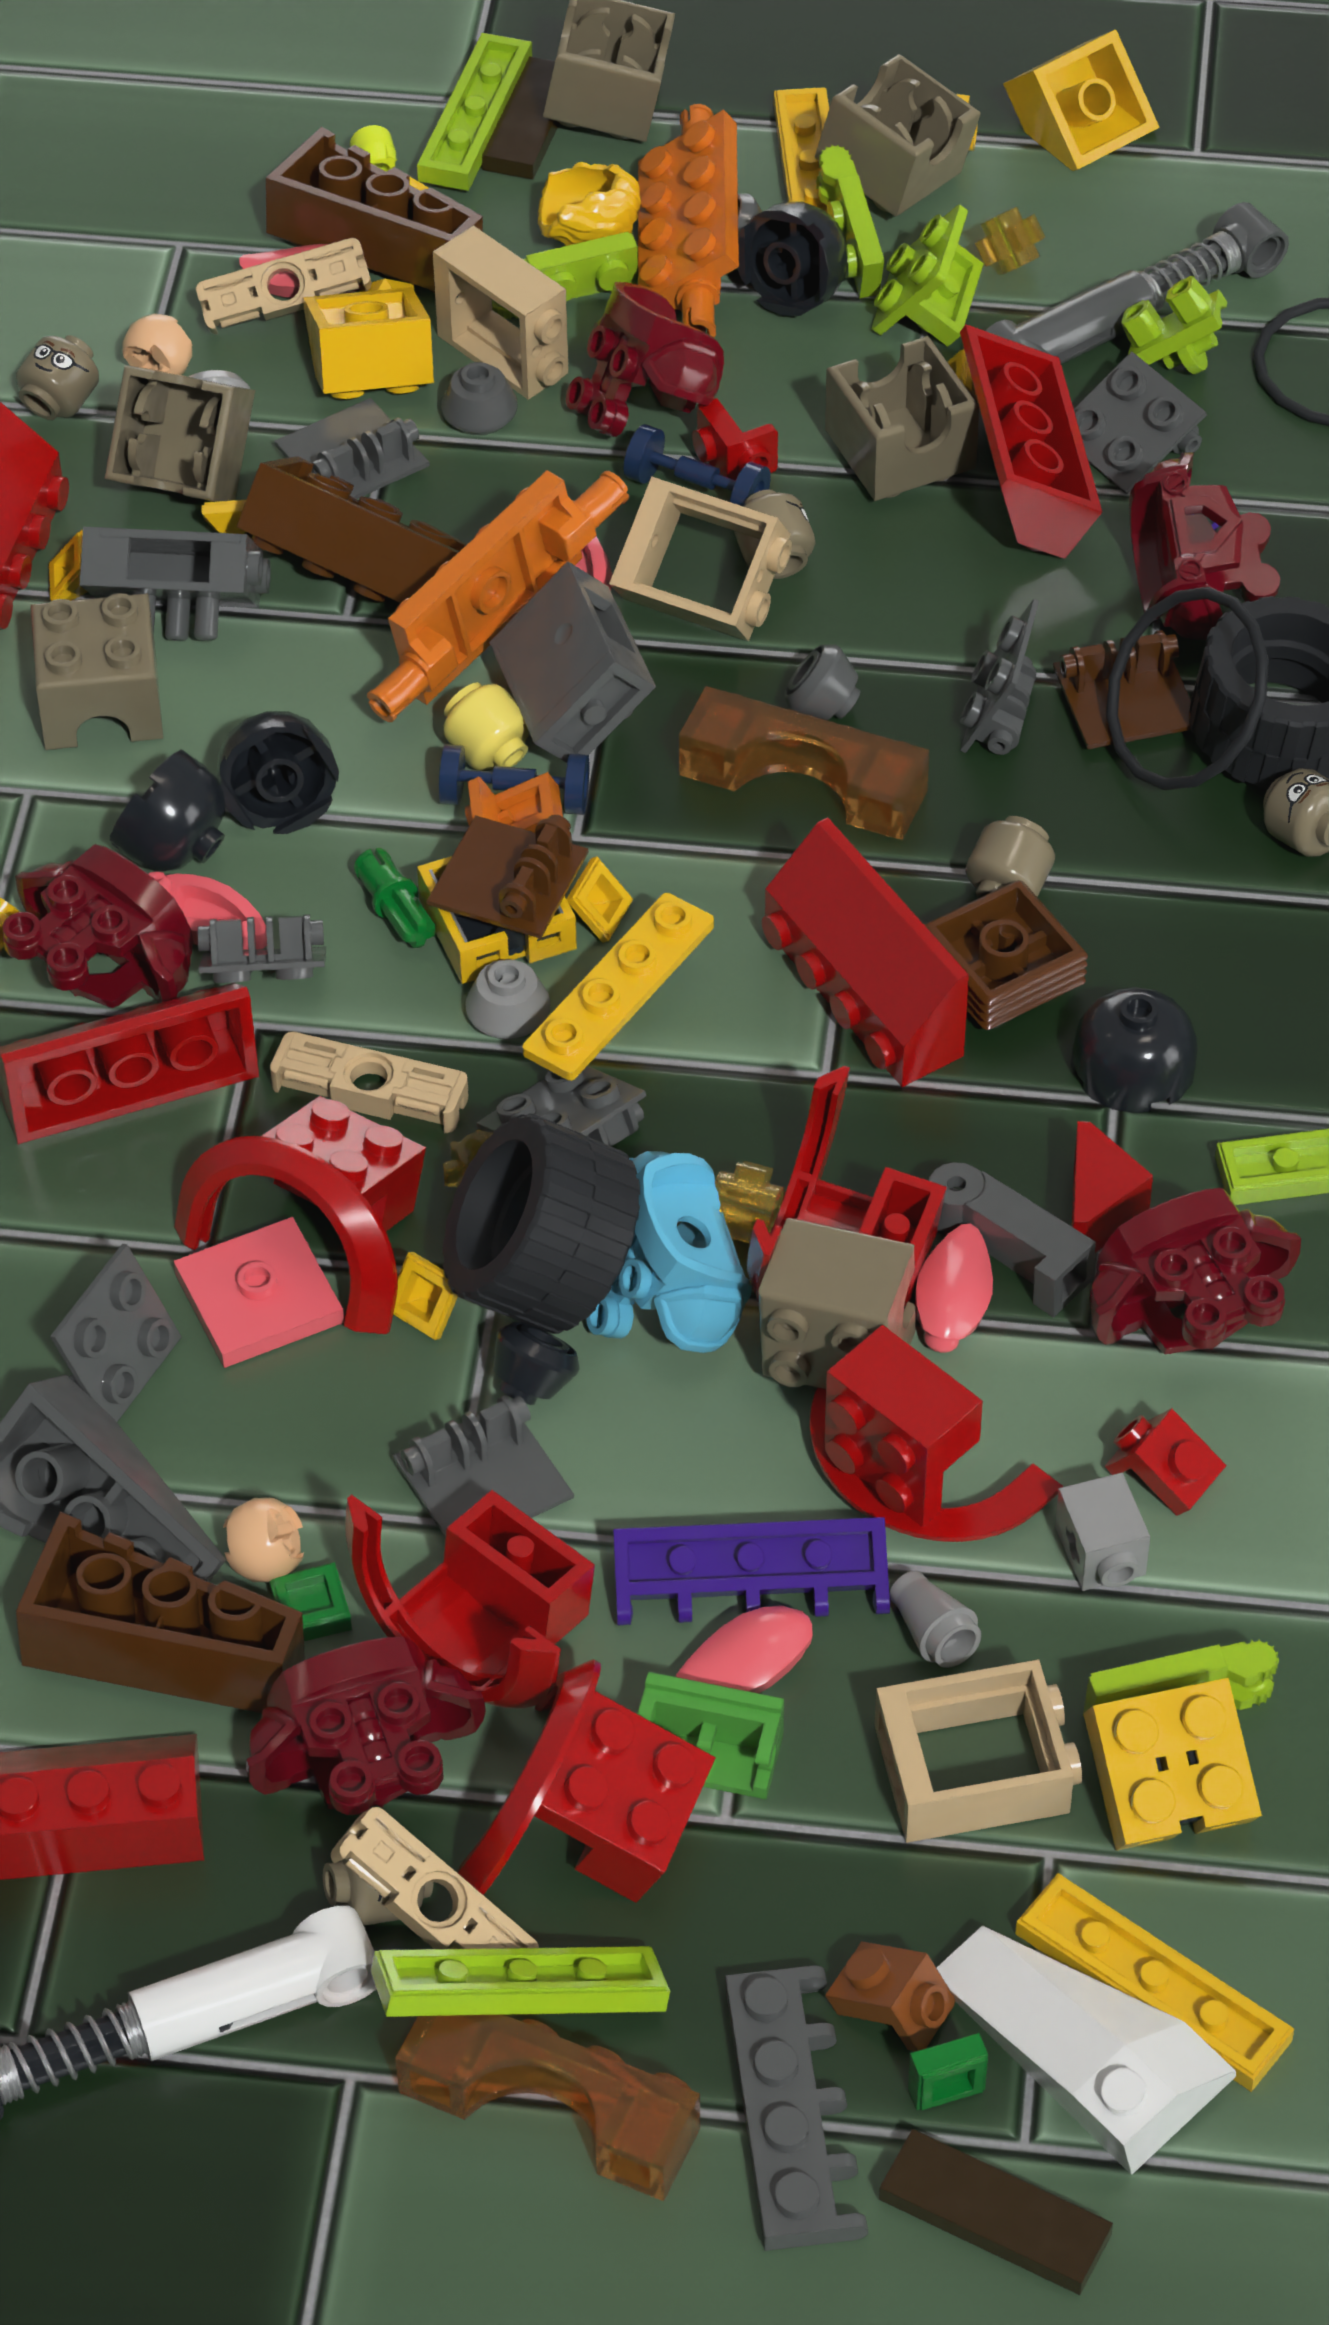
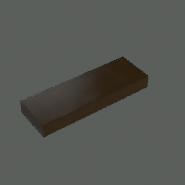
[482,56,560,179]
[879,2129,1113,2295]

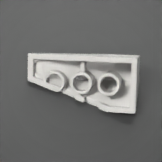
[937,1926,1237,2175]

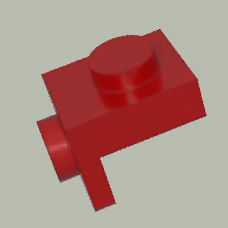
[692,398,778,480]
[1105,1408,1227,1516]

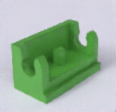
[637,1672,784,1800]

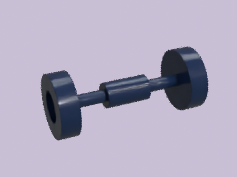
[624,424,771,506]
[439,744,590,815]

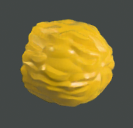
[538,162,641,246]

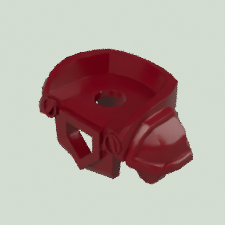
[566,282,724,437]
[1129,452,1280,640]
[3,844,194,1008]
[1089,1188,1301,1355]
[246,1636,486,1815]

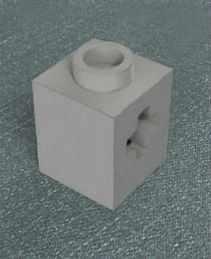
[1055,1472,1150,1591]

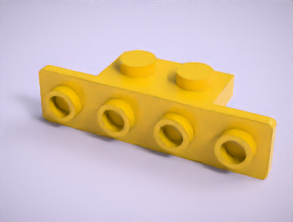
[523,893,714,1081]

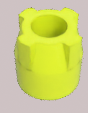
[350,125,397,171]

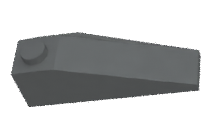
[0,1375,226,1582]

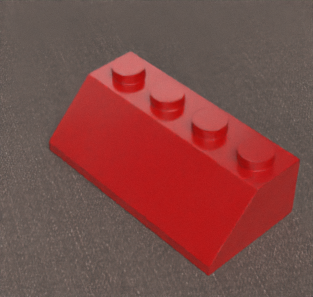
[960,324,1103,559]
[0,402,69,629]
[762,817,969,1087]
[0,983,259,1144]
[0,1734,204,1880]

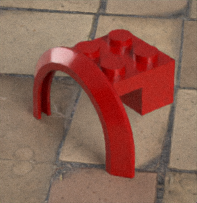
[747,1066,947,1312]
[174,1096,426,1334]
[810,1324,1063,1542]
[345,1490,595,1709]
[457,1659,716,1903]

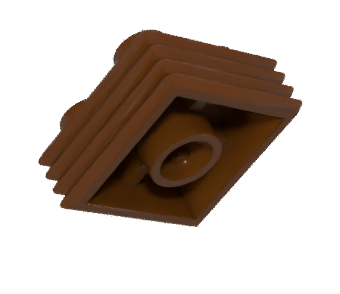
[924,880,1088,1030]

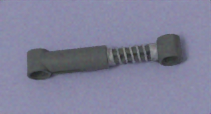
[985,202,1289,365]

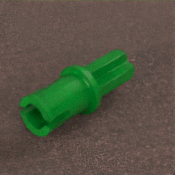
[354,848,436,948]

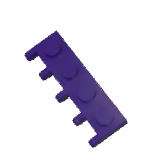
[613,1517,890,1626]

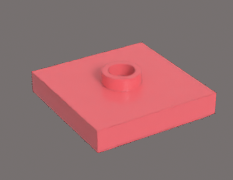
[173,1217,344,1368]

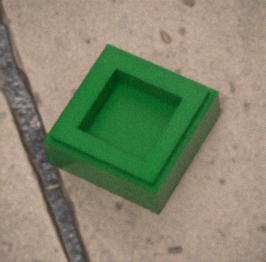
[269,1562,352,1641]
[908,2033,988,2111]

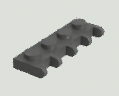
[725,1966,868,2251]

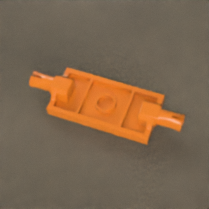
[638,104,739,338]
[367,470,629,722]

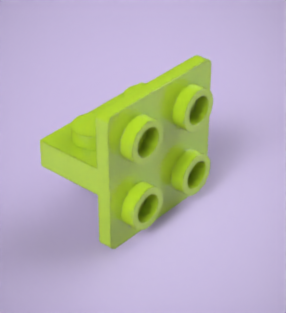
[871,204,984,347]

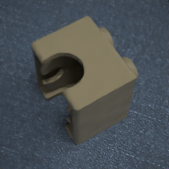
[543,0,675,142]
[815,54,981,217]
[825,336,979,501]
[104,365,255,502]
[31,593,163,750]
[758,1218,916,1389]

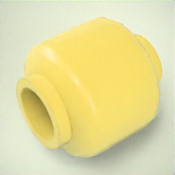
[444,682,530,771]

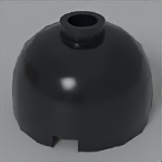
[738,201,849,316]
[217,711,339,834]
[110,749,225,872]
[1071,987,1198,1113]

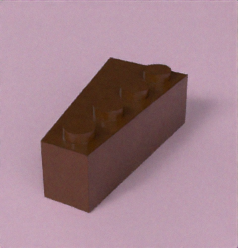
[266,126,483,295]
[236,456,467,603]
[16,1512,305,1713]

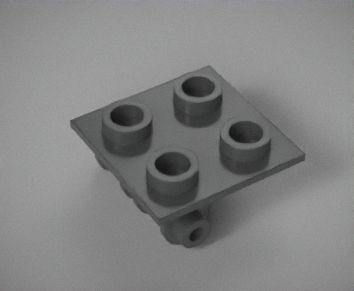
[1074,352,1208,494]
[274,398,430,499]
[960,599,1039,755]
[197,914,326,983]
[477,1066,647,1147]
[50,1244,182,1422]
[393,1395,574,1537]

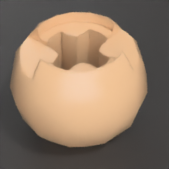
[122,314,192,375]
[223,1498,304,1582]

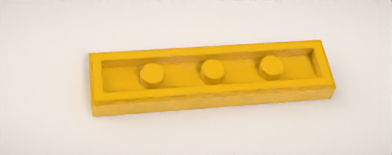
[773,87,829,212]
[1015,1873,1295,2092]

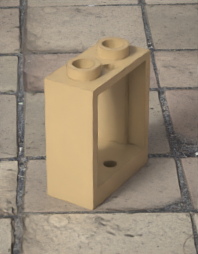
[433,226,568,400]
[609,476,792,641]
[875,1659,1082,1843]

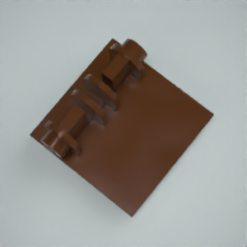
[1053,630,1191,750]
[427,815,589,939]

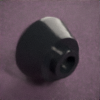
[493,1322,580,1405]

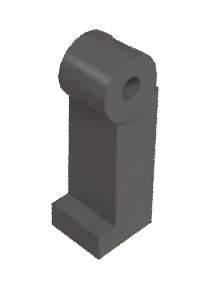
[929,1162,1096,1318]

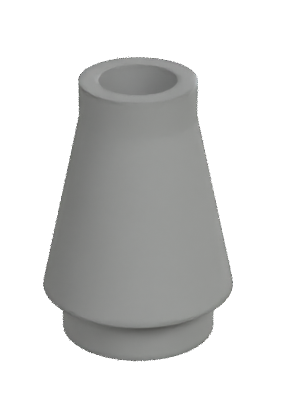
[890,1571,981,1668]

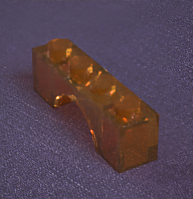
[679,686,929,840]
[395,2015,700,2201]

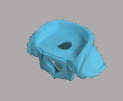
[586,1151,752,1353]

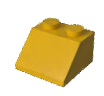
[1003,29,1160,171]
[303,287,434,399]

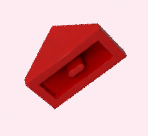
[1071,1121,1153,1253]

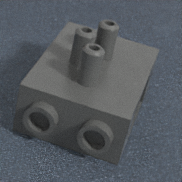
[80,527,271,641]
[489,561,656,763]

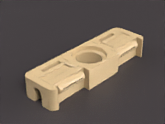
[196,238,372,334]
[270,1032,469,1133]
[331,1807,539,1949]

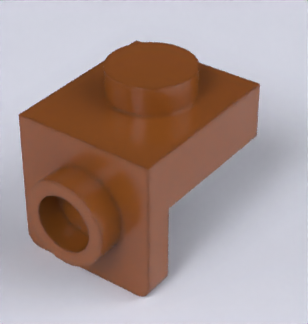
[825,1941,955,2052]

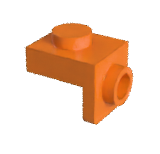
[465,772,563,833]

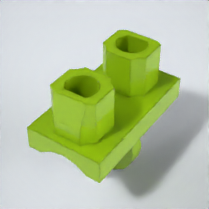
[1121,276,1228,374]

